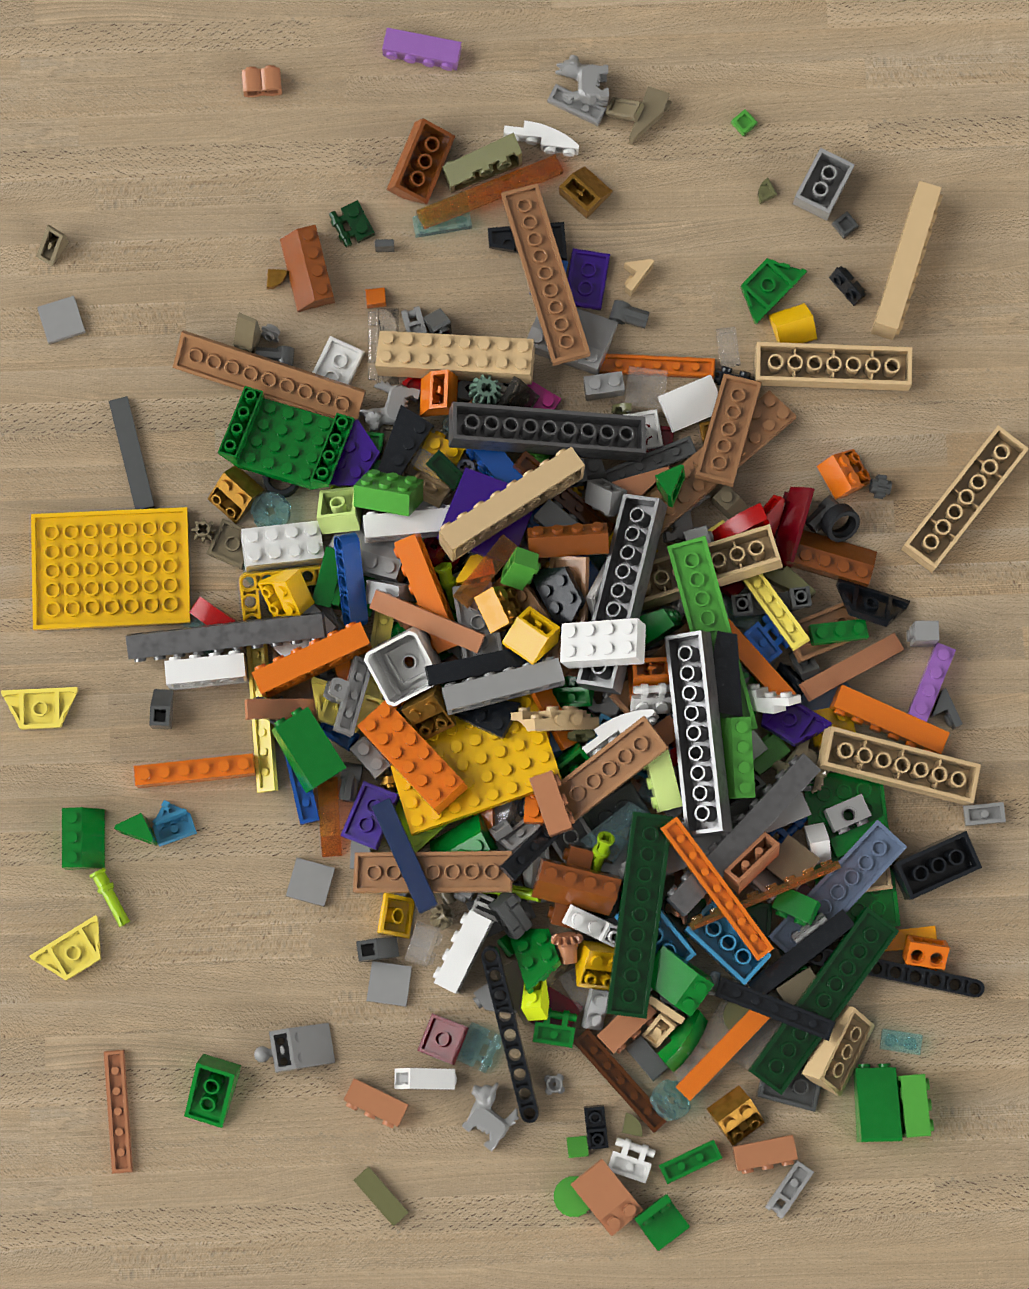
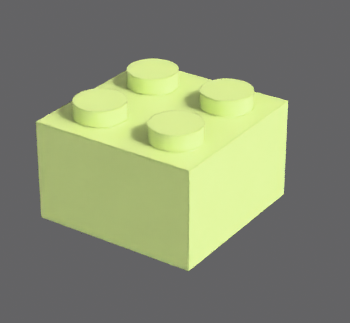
[317,487,363,534]

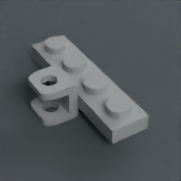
[323,656,371,737]

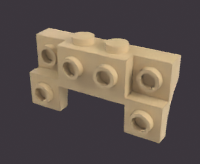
[511,706,599,732]

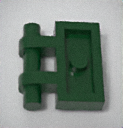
[329,200,375,248]

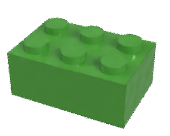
[354,469,424,517]
[897,1074,934,1138]

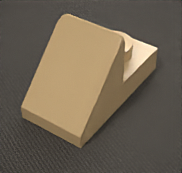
[624,259,654,296]
[641,1012,677,1049]

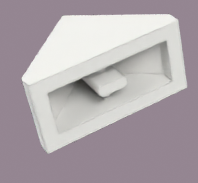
[804,822,832,865]

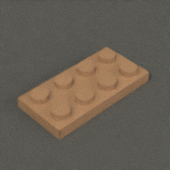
[792,602,858,663]

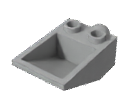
[254,1023,335,1073]

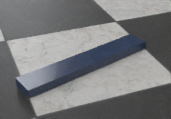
[372,798,439,914]

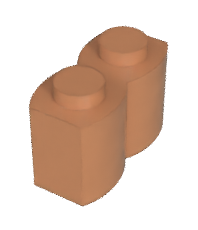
[242,65,282,97]

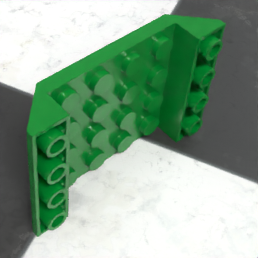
[218,386,355,490]

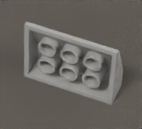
[527,308,618,375]
[329,515,405,583]

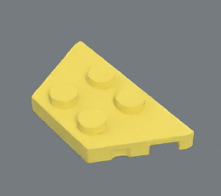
[311,677,385,733]
[1,687,78,730]
[29,915,101,981]

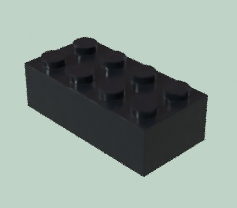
[890,831,982,900]

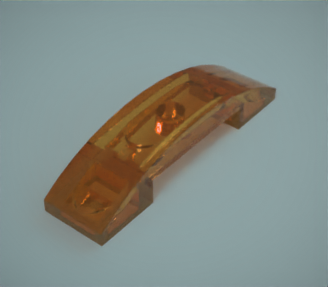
[453,534,518,608]
[318,777,342,857]

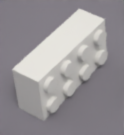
[241,521,324,572]
[560,618,646,669]
[164,650,249,690]
[433,910,494,994]

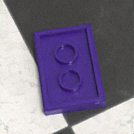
[567,248,610,311]
[340,781,400,851]

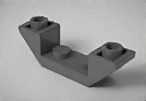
[731,586,812,617]

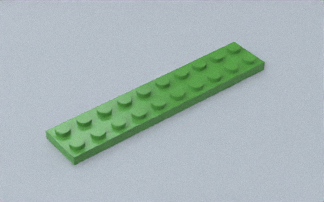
[667,536,758,730]

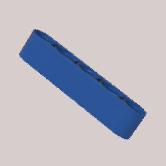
[334,532,368,626]

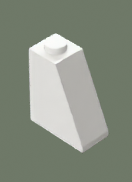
[394,1068,457,1090]

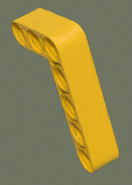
[239,564,321,621]

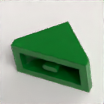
[655,464,685,507]

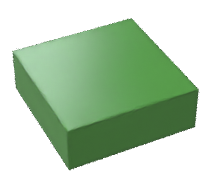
[731,109,758,136]

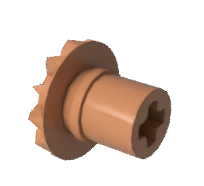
[551,931,583,964]

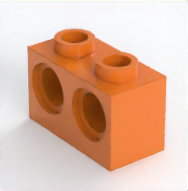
[902,934,950,971]

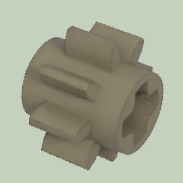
[191,518,216,544]
[430,904,454,930]

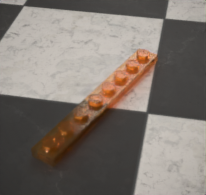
[416,155,563,230]
[688,859,841,931]

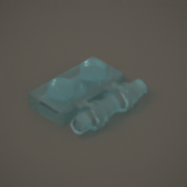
[457,1022,501,1073]

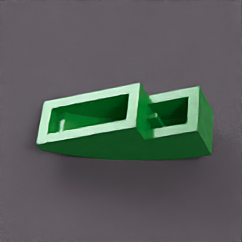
[657,1009,708,1073]

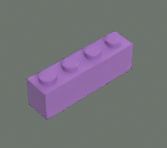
[382,28,462,71]
[907,642,956,722]

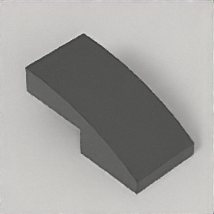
[626,1035,669,1082]

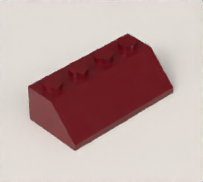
[774,487,815,569]

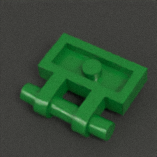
[532,1008,577,1048]

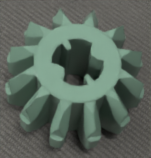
[469,374,502,405]

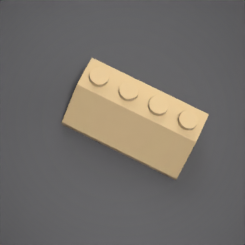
[802,1005,875,1097]

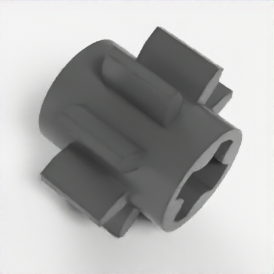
[869,474,892,499]

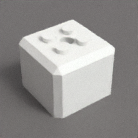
[364,627,443,706]

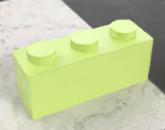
[643,749,682,812]

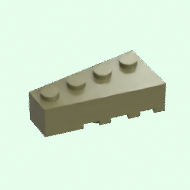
[443,132,522,193]

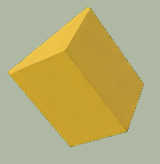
[768,303,817,343]
[378,893,415,939]

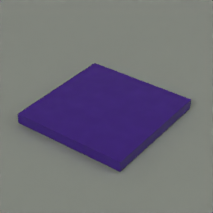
[437,467,534,565]

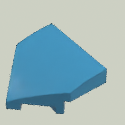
[152,800,197,847]

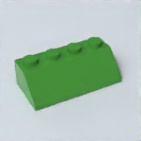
[720,717,755,799]

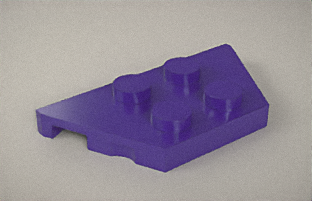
[330,419,381,487]
[761,703,832,747]

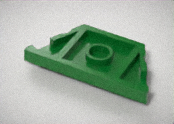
[740,258,807,325]
[510,928,561,994]

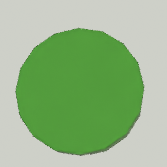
[554,1176,589,1217]

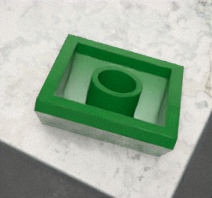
[114,813,158,846]

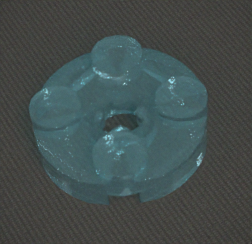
[251,492,291,527]
[650,1079,691,1122]

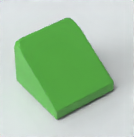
[567,1136,589,1158]

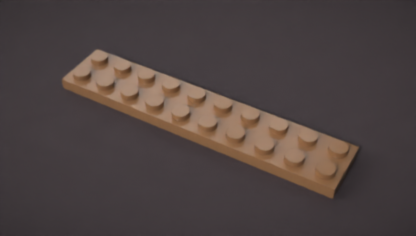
[501,183,590,366]
[173,330,366,420]
[645,390,796,533]

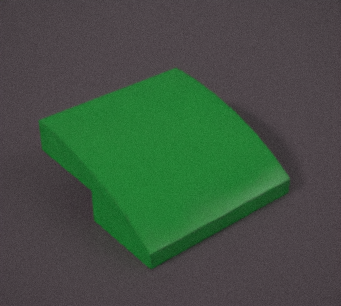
[553,676,594,708]

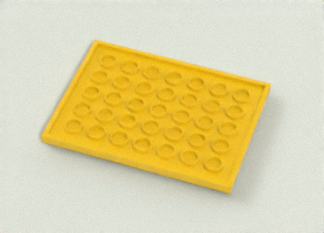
[31,507,191,631]
[390,694,562,836]

